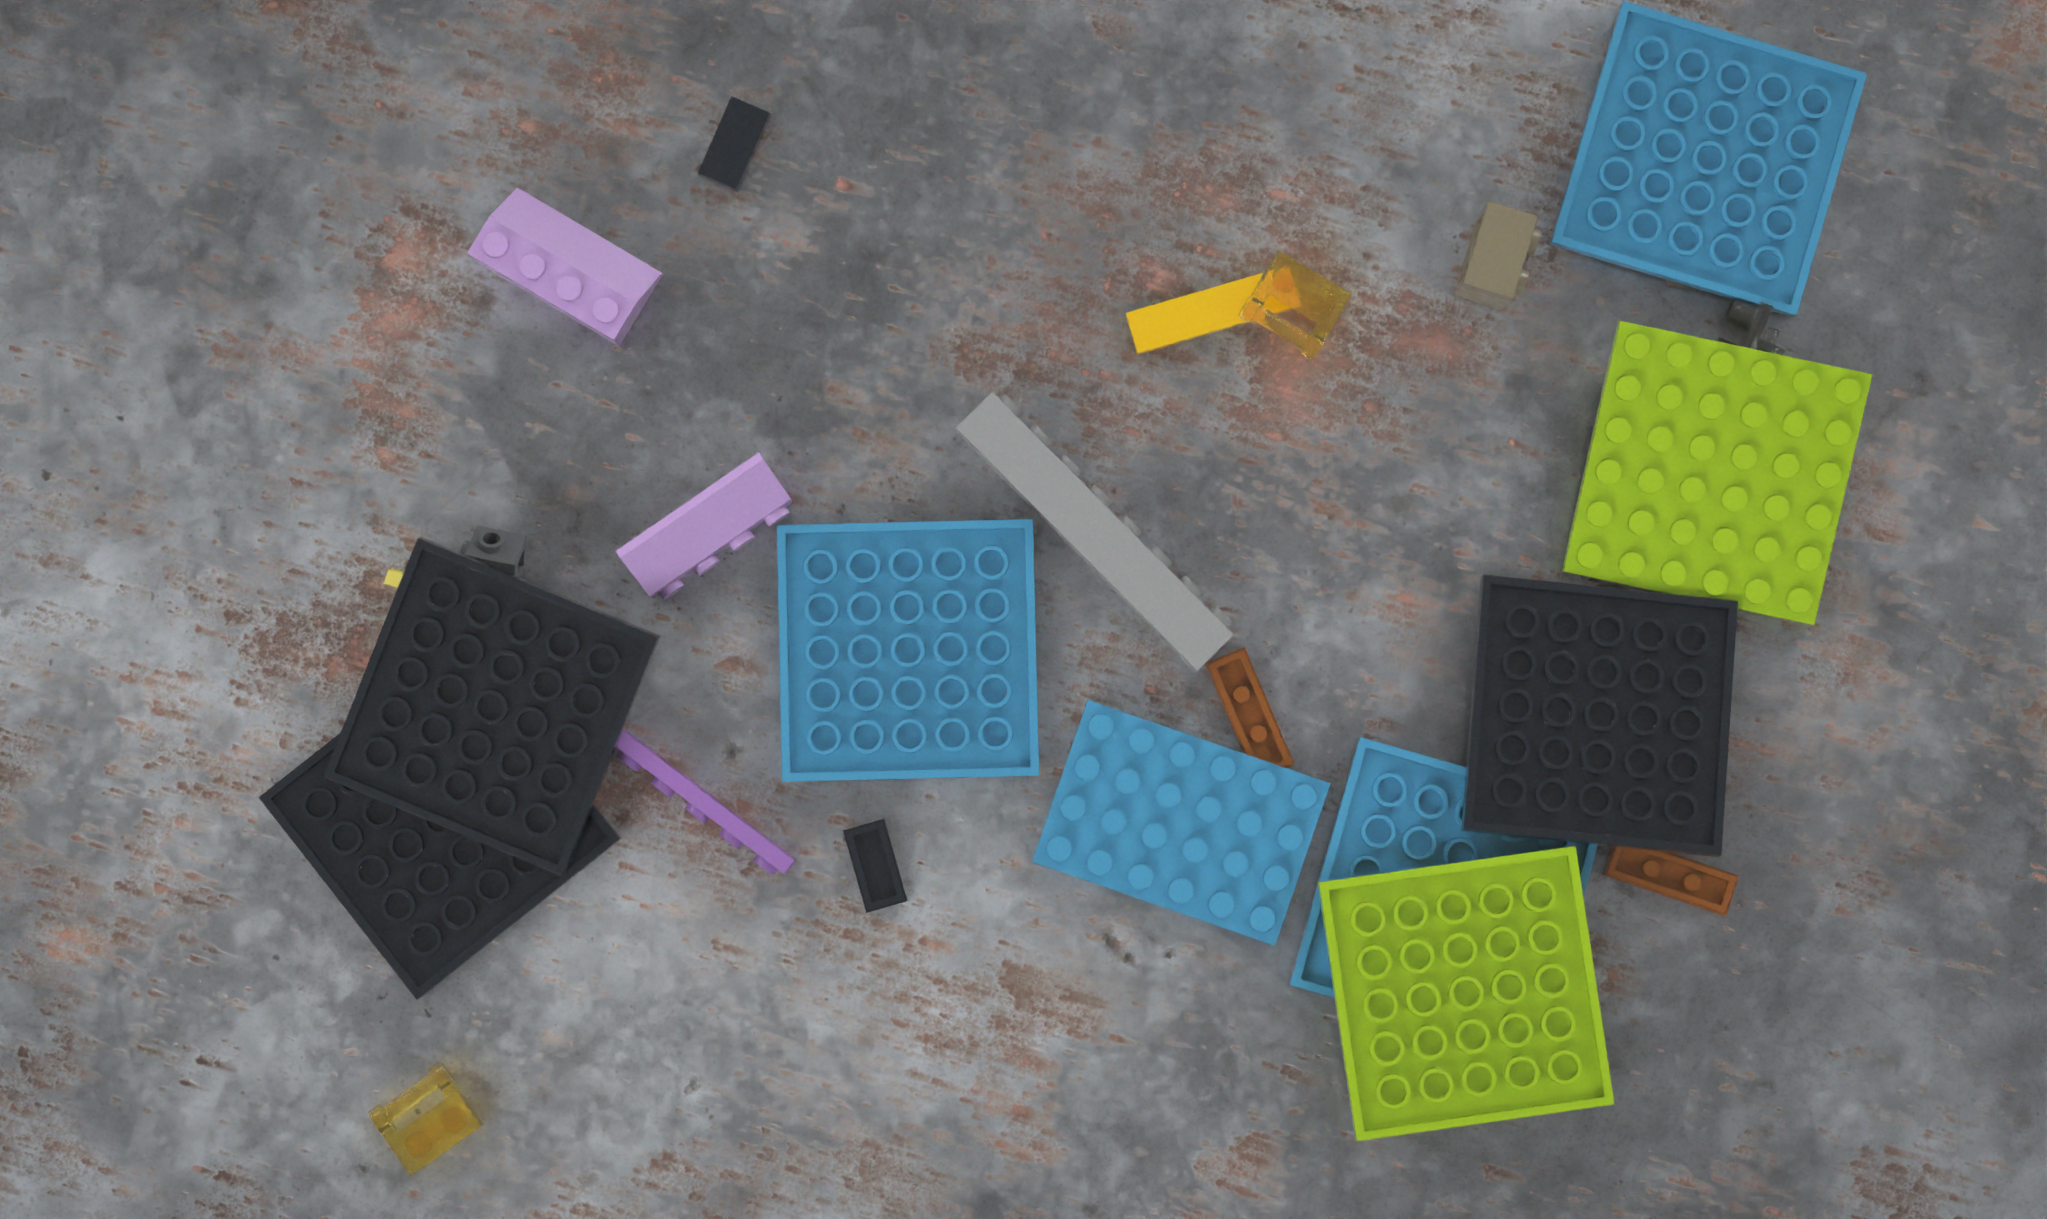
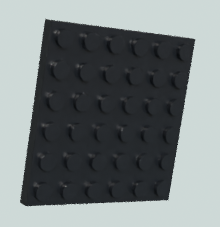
[323,537,661,876]
[1461,575,1738,857]
[258,733,622,1000]

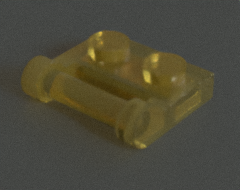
[1239,251,1352,359]
[368,1062,484,1176]

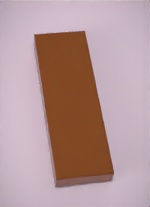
[1205,647,1295,768]
[1602,846,1739,916]

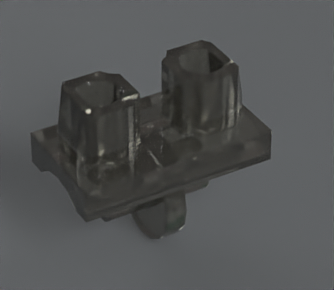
[1715,301,1785,355]

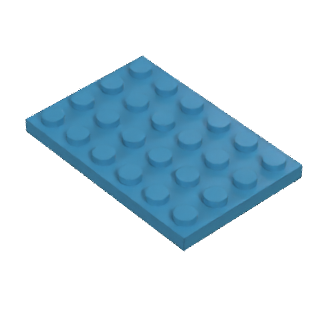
[1032,700,1331,946]

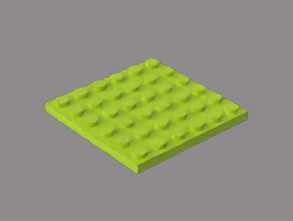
[1562,321,1873,625]
[1318,846,1614,1141]

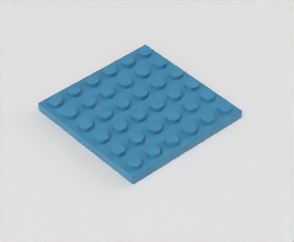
[1549,0,1867,318]
[777,519,1039,782]
[1289,737,1598,998]

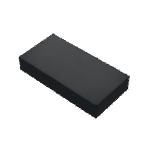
[698,96,771,192]
[843,819,908,913]

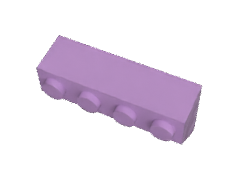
[467,188,663,347]
[616,452,793,600]

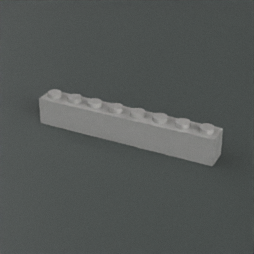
[956,392,1234,673]

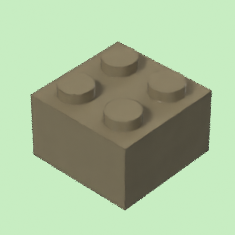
[1453,201,1541,310]

